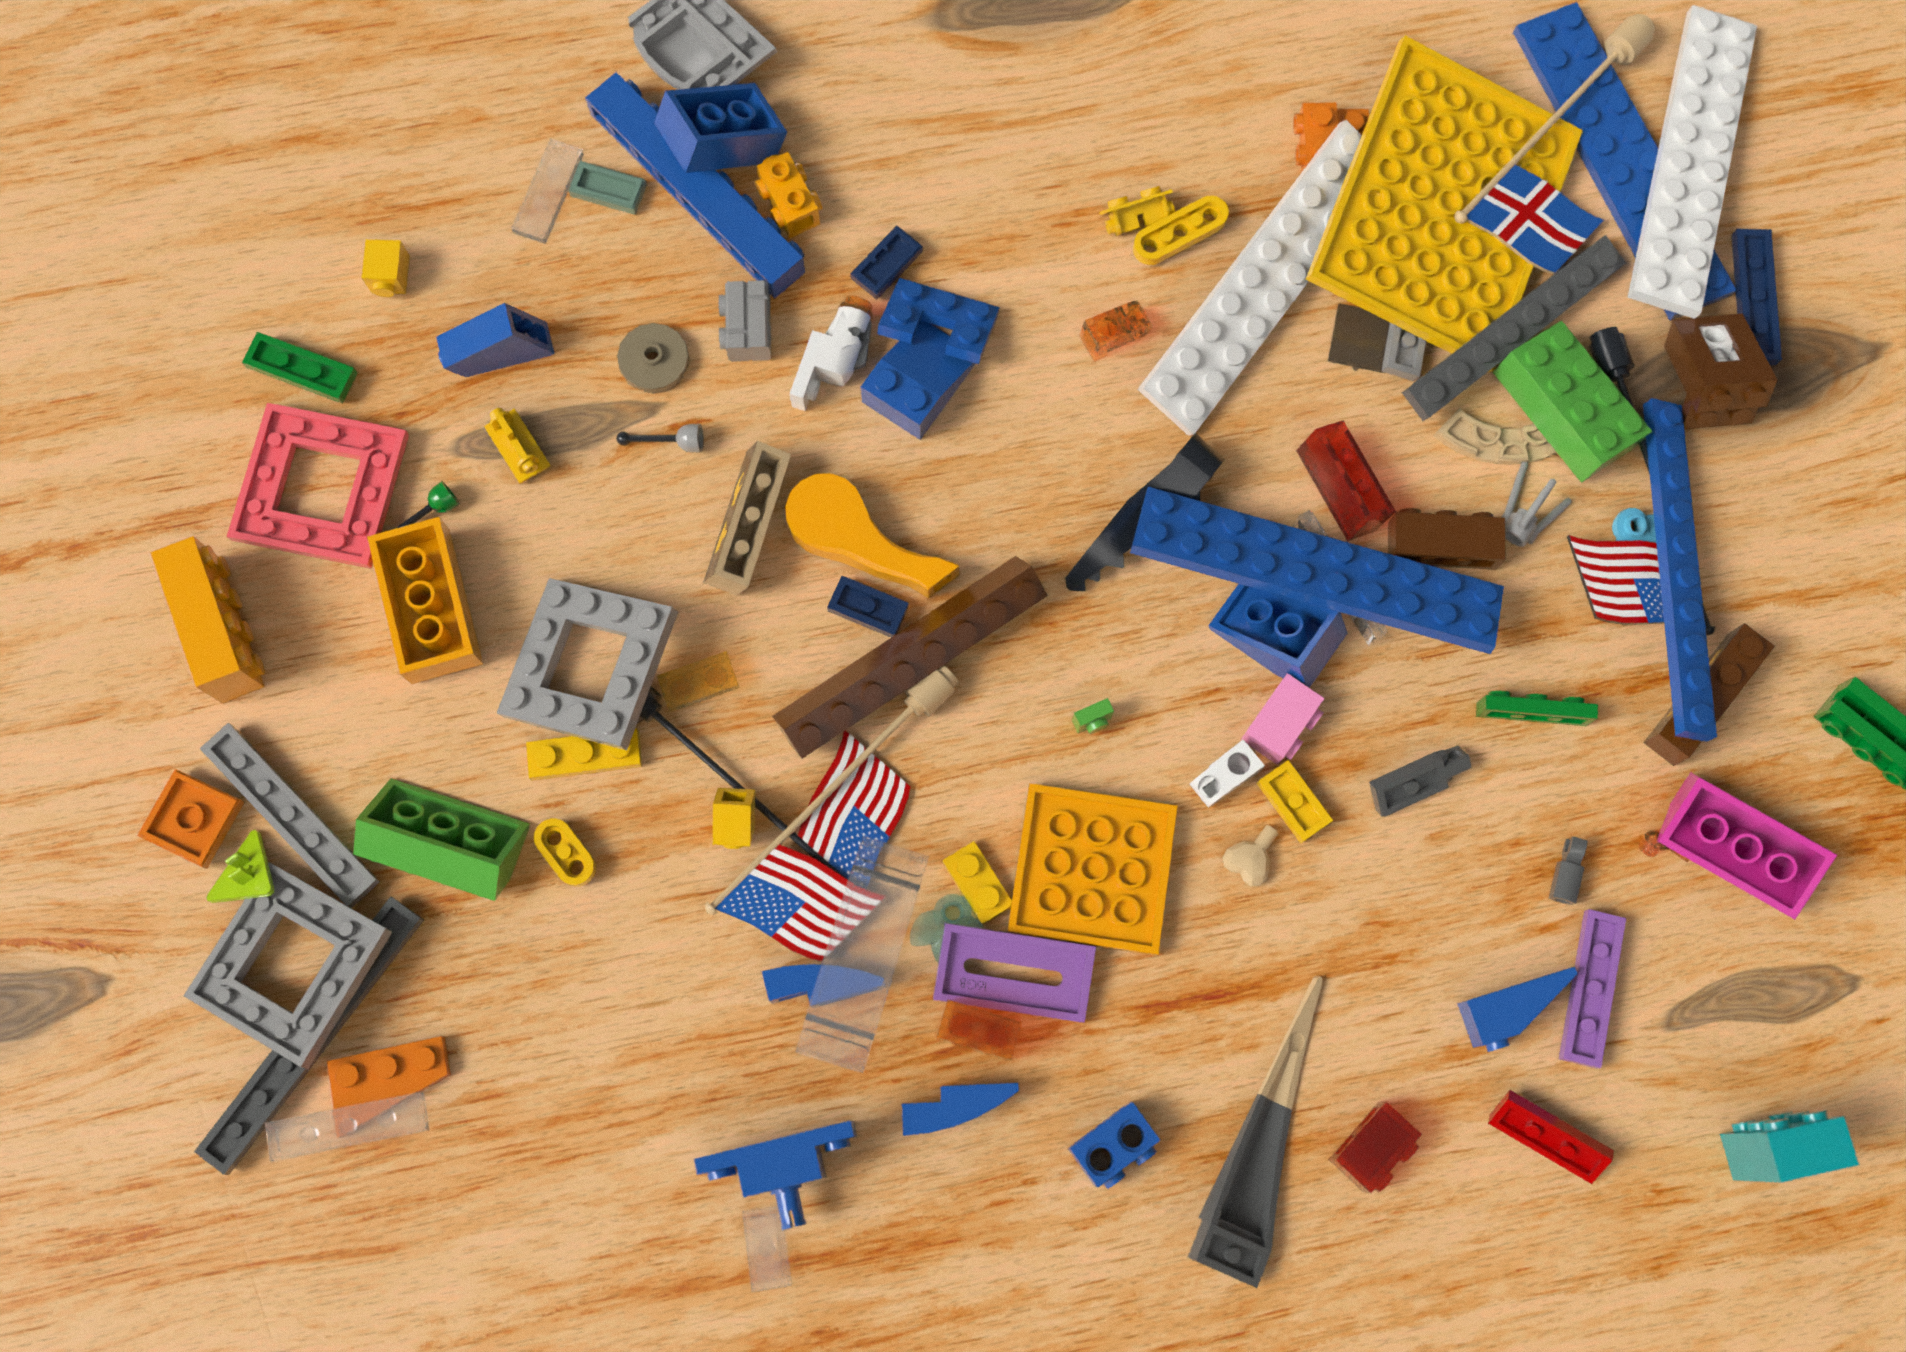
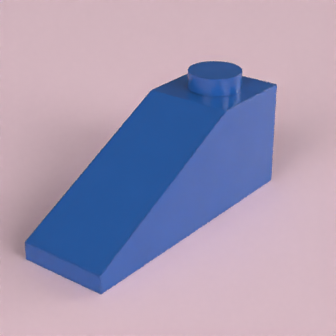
[1457,967,1578,1052]

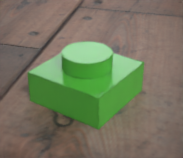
[1072,698,1114,734]

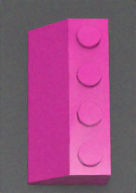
[1657,772,1837,919]

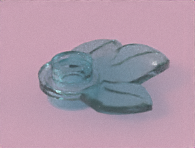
[910,894,985,963]

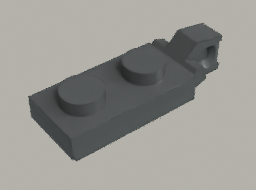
[1369,746,1472,817]

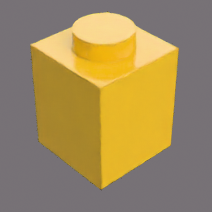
[361,239,410,297]
[713,788,755,849]

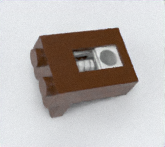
[1664,313,1778,429]

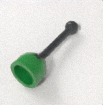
[395,481,460,529]

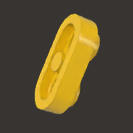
[534,818,596,887]

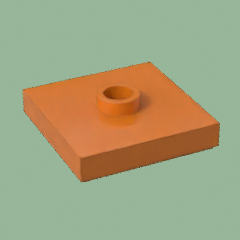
[137,769,245,869]

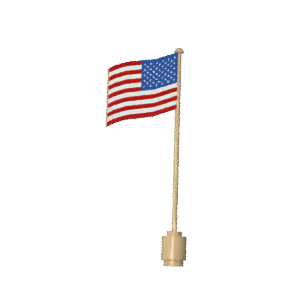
[705,665,959,962]

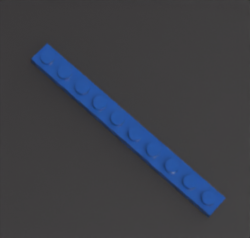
[1643,398,1717,742]

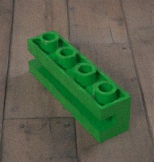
[1814,677,1906,790]

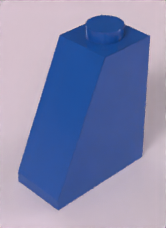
[436,303,555,377]

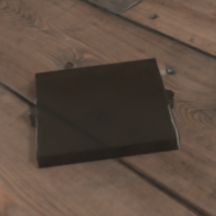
[1327,303,1390,373]

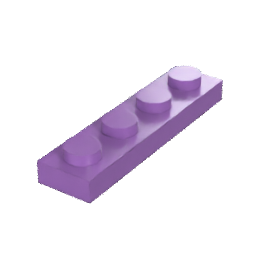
[1559,909,1626,1069]

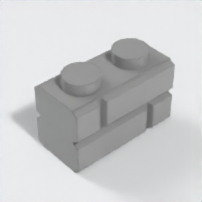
[719,280,771,362]

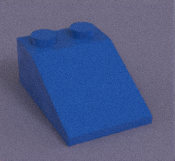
[860,321,976,440]
[1208,584,1348,688]

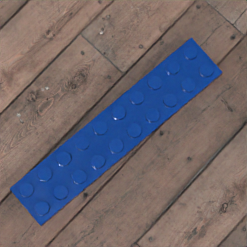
[1513,2,1736,321]
[1130,487,1504,654]

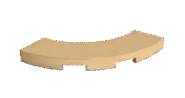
[1434,408,1557,465]

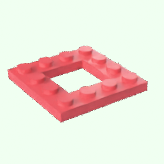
[226,403,409,569]

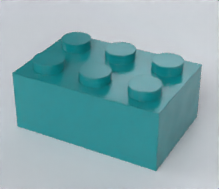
[1720,1110,1859,1183]

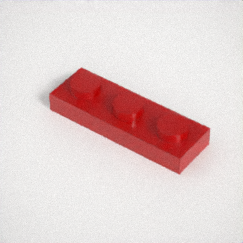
[1488,1090,1614,1184]

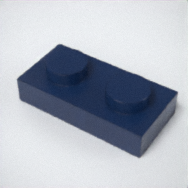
[827,576,909,637]

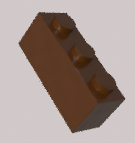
[1388,508,1506,570]

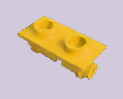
[1099,186,1175,236]
[484,407,551,484]

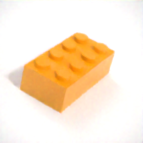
[367,517,483,684]
[150,536,265,703]

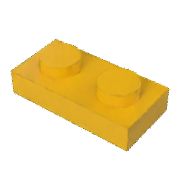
[1256,760,1333,844]
[942,841,1012,926]

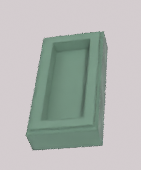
[568,161,647,215]

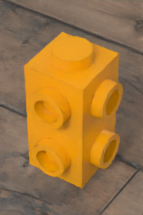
[755,152,823,239]

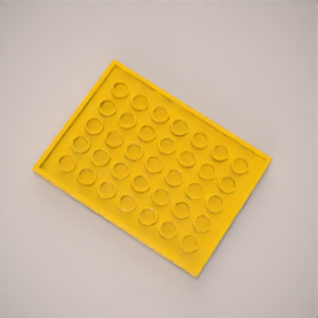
[1306,35,1583,373]

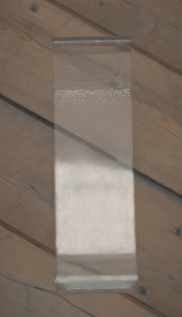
[795,836,929,1073]

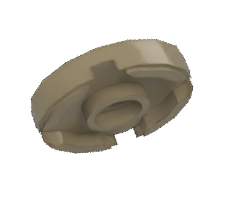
[617,323,689,394]

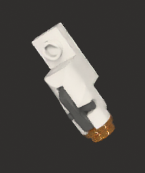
[790,295,873,411]

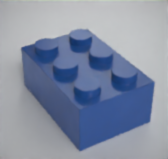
[654,83,787,173]

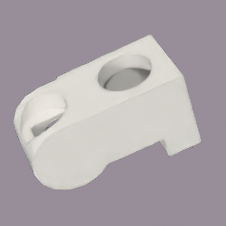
[1190,739,1265,808]

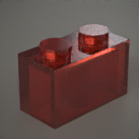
[1328,1101,1422,1193]

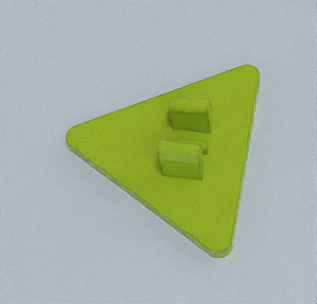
[207,830,275,903]

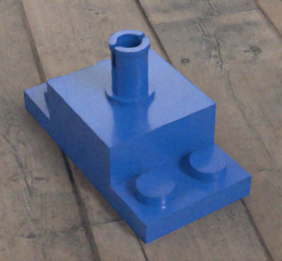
[694,1120,857,1230]

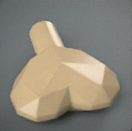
[1222,825,1278,887]

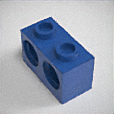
[1067,1102,1161,1189]

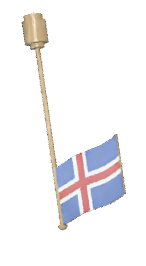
[1454,14,1655,274]

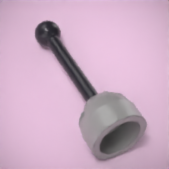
[616,424,704,453]

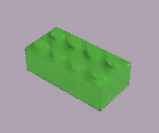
[1493,320,1652,483]

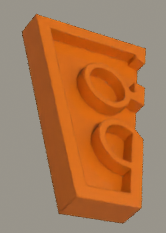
[327,1036,451,1138]

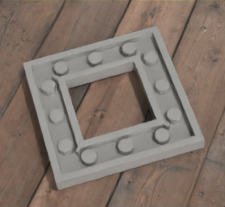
[497,578,678,750]
[184,862,392,1069]

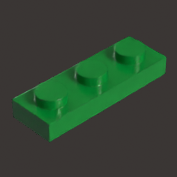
[242,332,358,404]
[1476,691,1598,726]

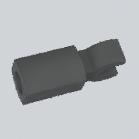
[1549,836,1587,905]

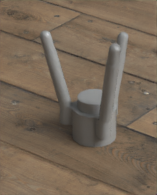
[1502,462,1571,547]

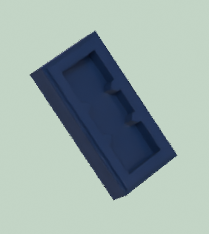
[850,225,923,300]

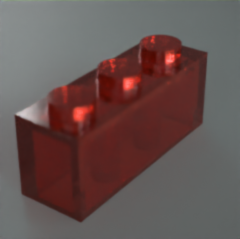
[1296,420,1396,542]

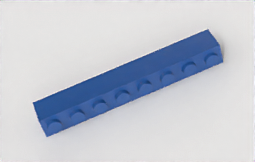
[585,72,805,299]

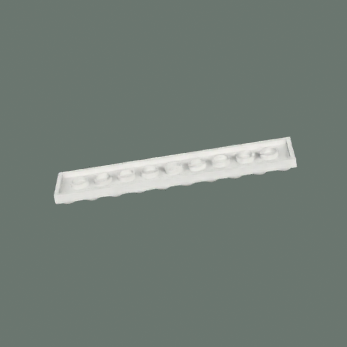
[1627,5,1757,319]
[1137,120,1362,435]

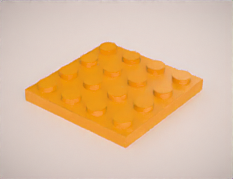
[1007,783,1178,956]

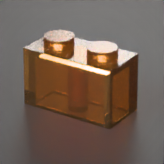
[936,1000,1022,1062]

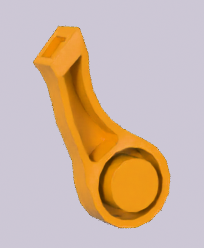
[785,473,960,599]

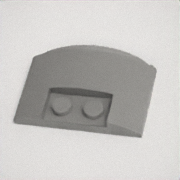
[628,0,777,89]

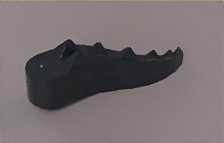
[1065,433,1225,591]

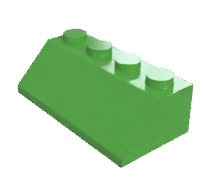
[353,778,530,901]

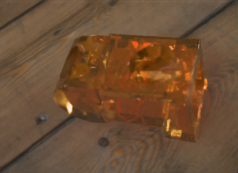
[1079,301,1153,362]

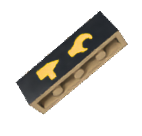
[703,441,791,596]

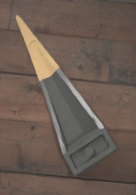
[1188,976,1323,1288]

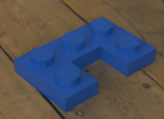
[877,278,1000,364]

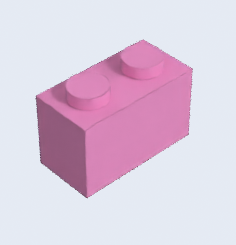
[1241,673,1325,765]

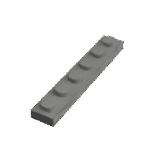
[200,723,380,908]

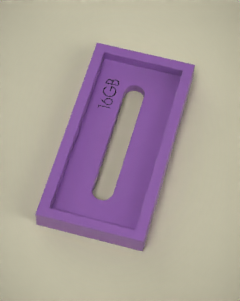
[933,922,1096,1023]

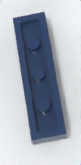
[1731,229,1782,365]

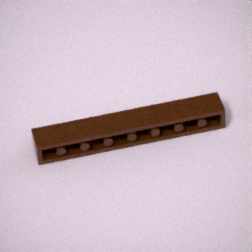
[772,556,1048,759]

